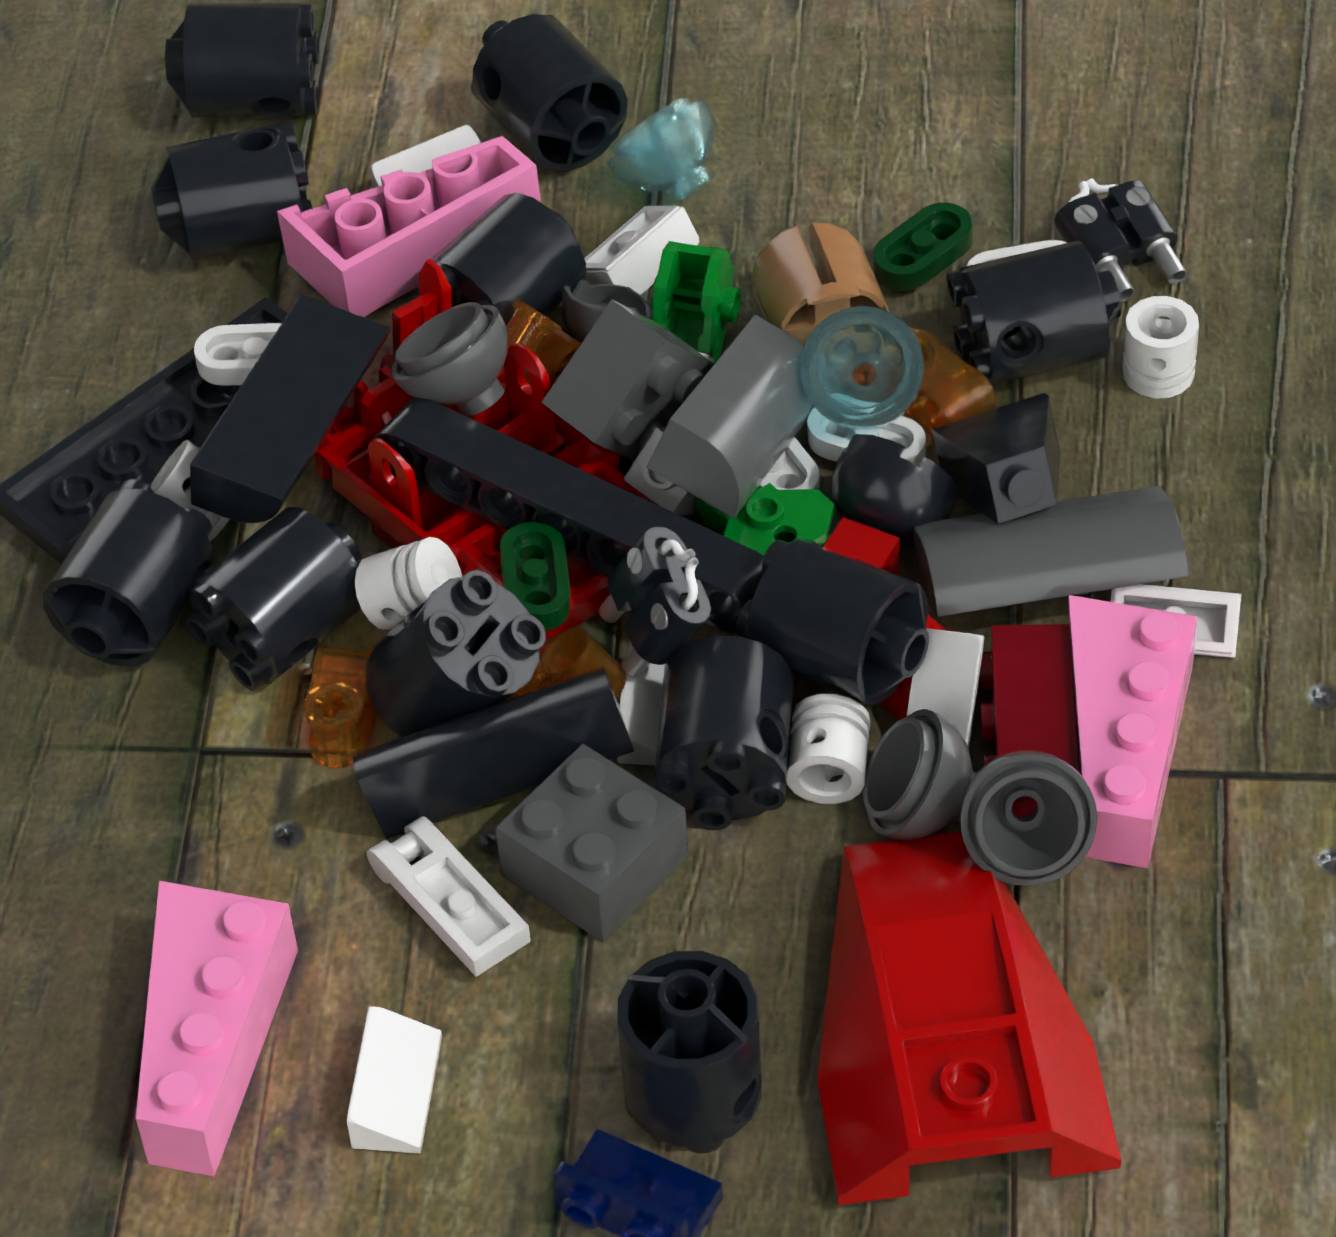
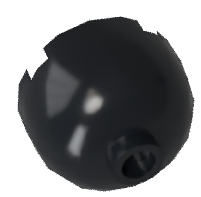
[832,434,960,549]

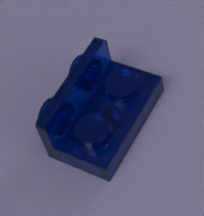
[553,1129,723,1237]

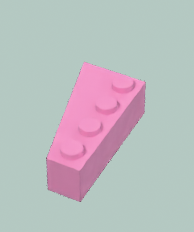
[277,136,541,317]
[1067,595,1197,869]
[136,881,298,1177]

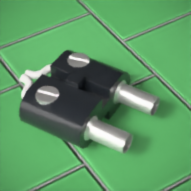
[1054,179,1187,302]
[599,526,711,678]

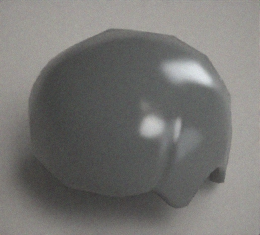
[562,280,653,345]

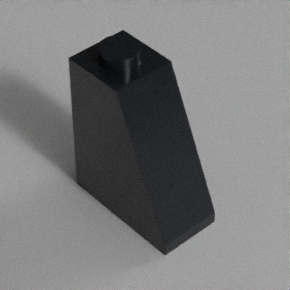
[932,393,1061,524]

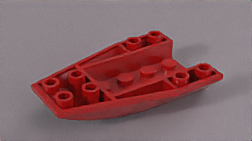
[817,832,1121,1205]

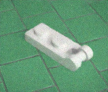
[366,816,531,977]

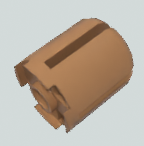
[752,222,896,391]

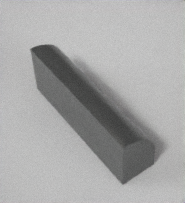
[646,314,821,518]
[913,485,1189,617]

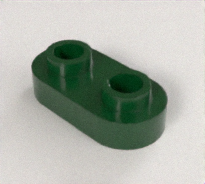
[873,202,973,291]
[500,522,570,632]

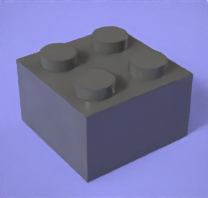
[541,300,714,461]
[495,744,689,942]

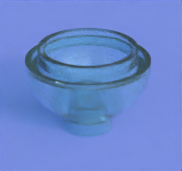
[608,97,714,203]
[800,306,924,430]

